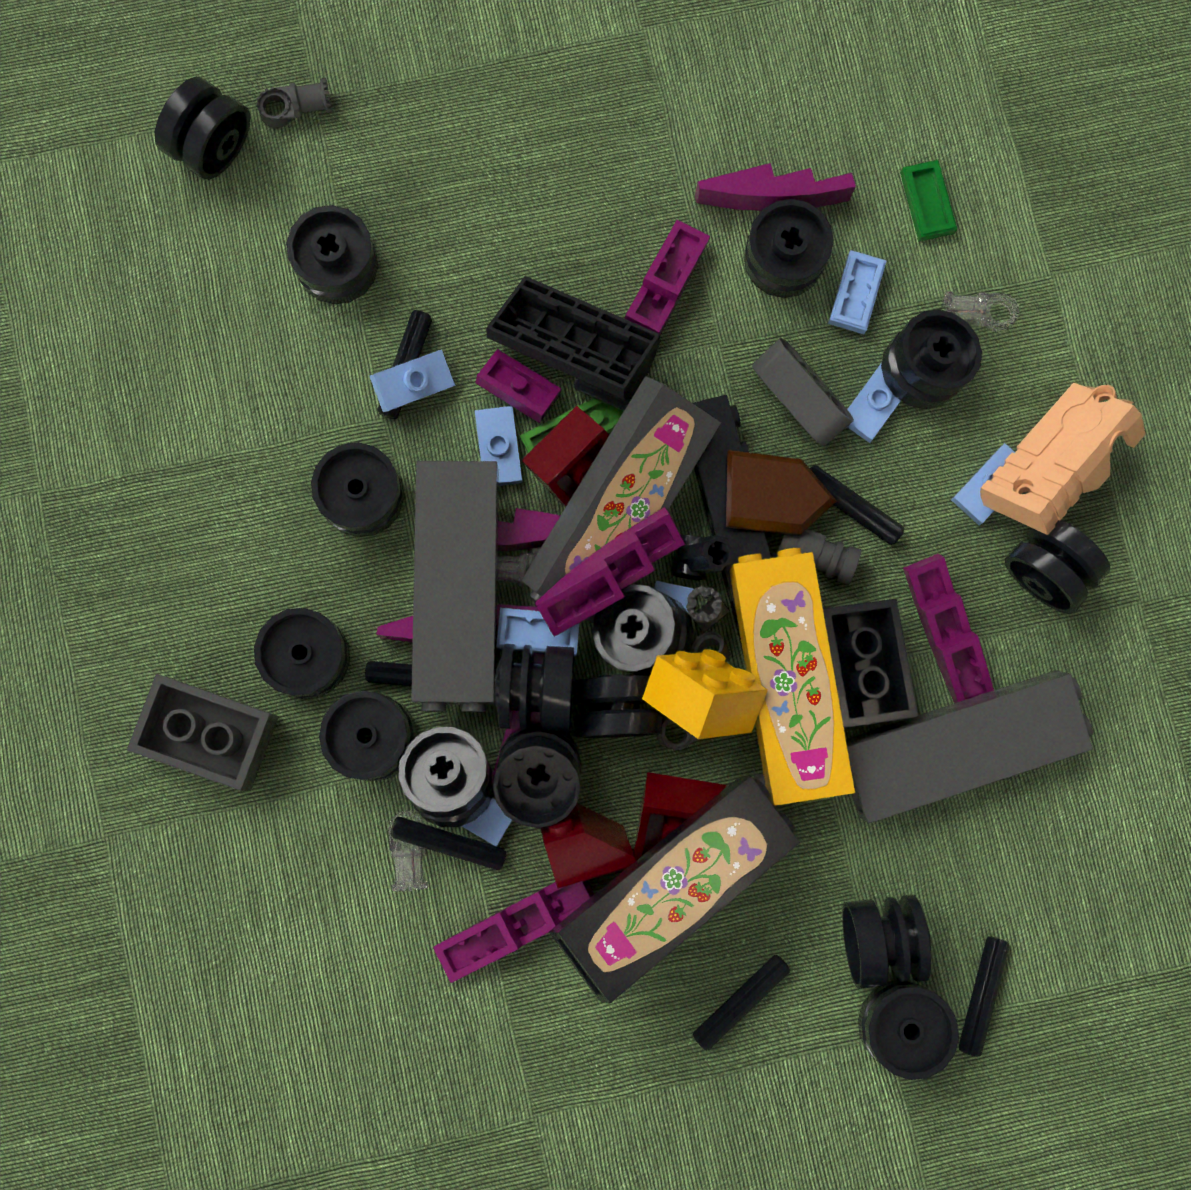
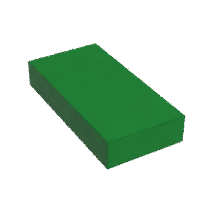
[900,160,957,242]

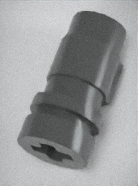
[778,529,862,586]

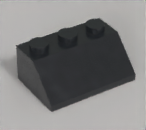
[823,599,918,728]

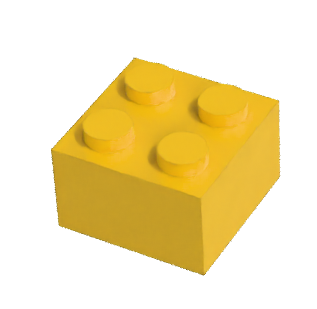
[642,649,768,739]

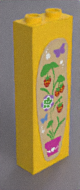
[729,548,855,806]

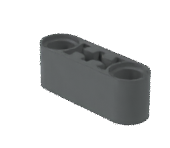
[752,338,854,447]

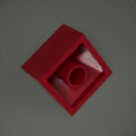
[521,406,609,508]
[633,772,726,860]
[540,803,636,889]

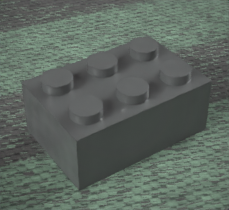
[127,674,279,791]

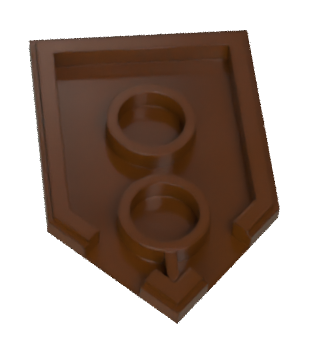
[726,450,837,536]

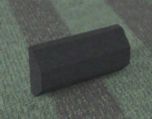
[486,276,660,399]

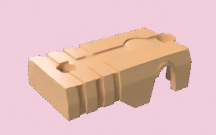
[980,383,1146,535]

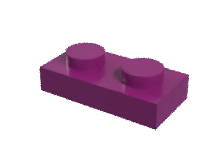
[475,349,562,423]

